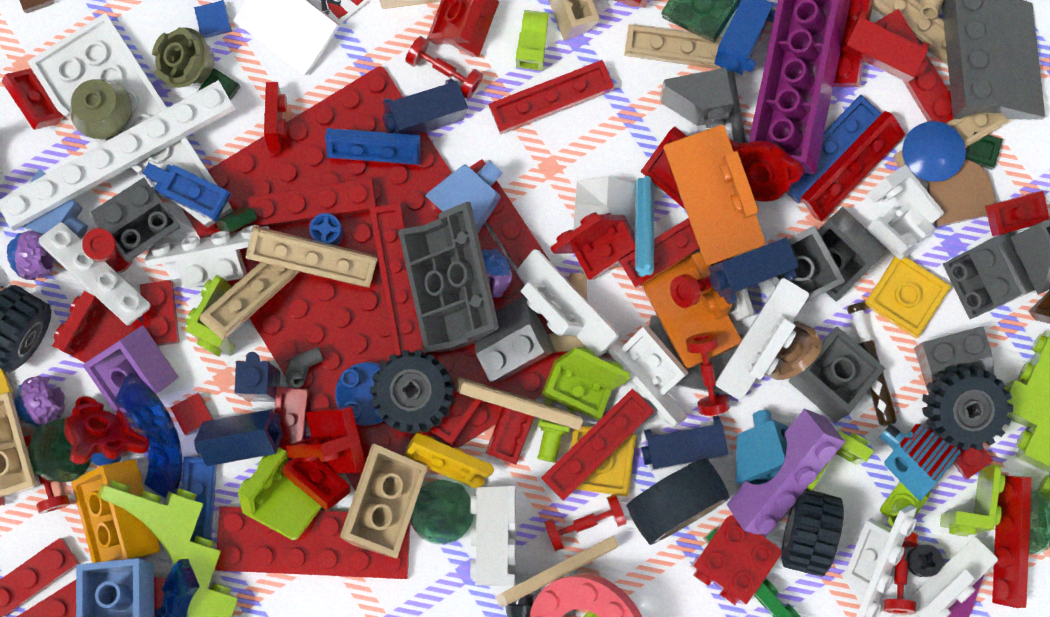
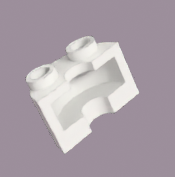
[867,203,936,260]

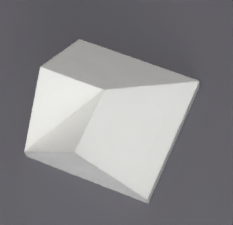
[573,176,636,233]

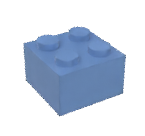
[76,558,155,617]

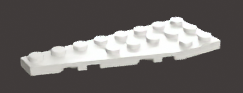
[27,12,234,228]

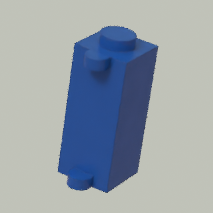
[714,0,776,75]

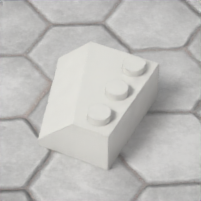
[470,486,516,586]

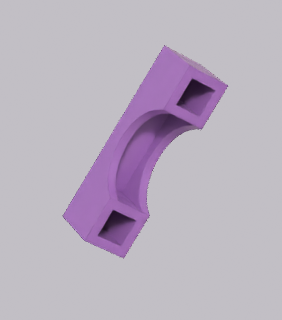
[726,408,845,537]

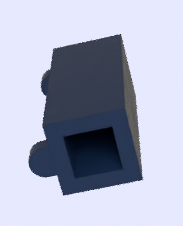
[382,78,468,135]
[708,237,799,305]
[234,351,281,402]
[194,409,284,466]
[641,415,729,472]

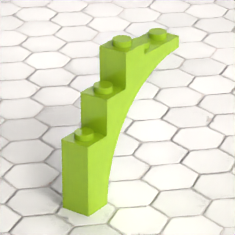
[1004,330,1050,508]
[97,480,238,617]

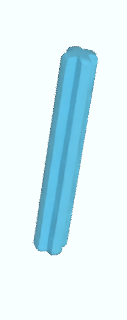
[635,176,654,277]

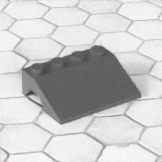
[942,0,1045,120]
[398,202,499,353]

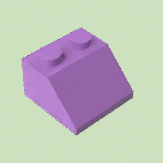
[82,325,179,414]

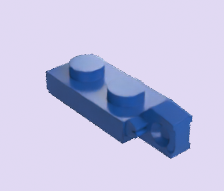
[142,162,231,222]

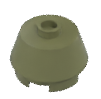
[152,27,215,88]
[70,79,132,140]

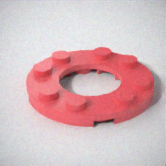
[530,573,642,617]

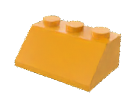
[71,459,161,563]

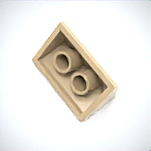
[0,392,37,498]
[340,444,428,558]

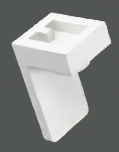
[867,164,944,224]

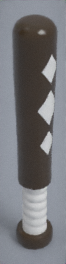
[847,302,897,427]

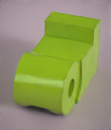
[515,10,549,71]

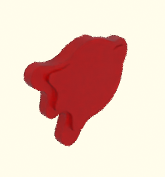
[729,138,804,202]
[64,396,150,464]

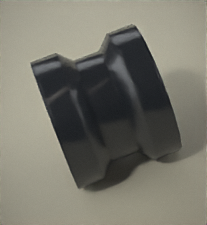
[905,545,943,577]

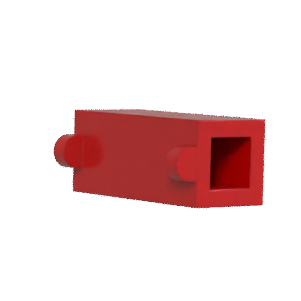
[841,11,929,83]

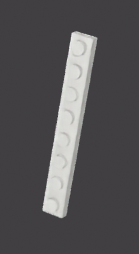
[0,80,235,231]

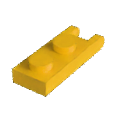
[404,433,494,489]

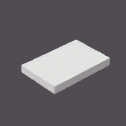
[233,0,340,75]

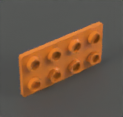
[664,125,766,266]
[642,252,742,369]

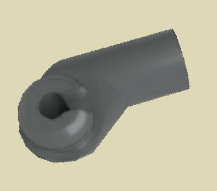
[285,346,324,388]

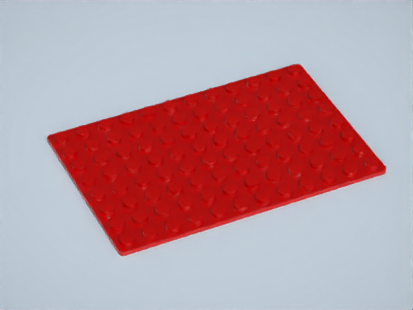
[182,66,567,491]

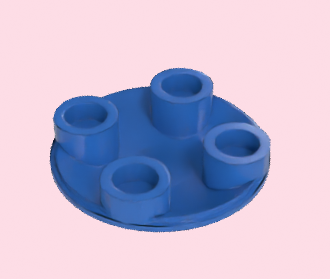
[902,121,966,182]
[335,362,384,426]

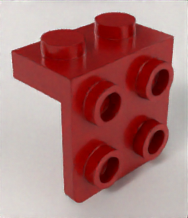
[550,212,635,280]
[52,290,144,363]
[690,515,781,606]

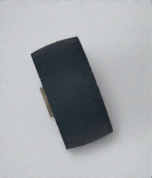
[626,458,730,545]

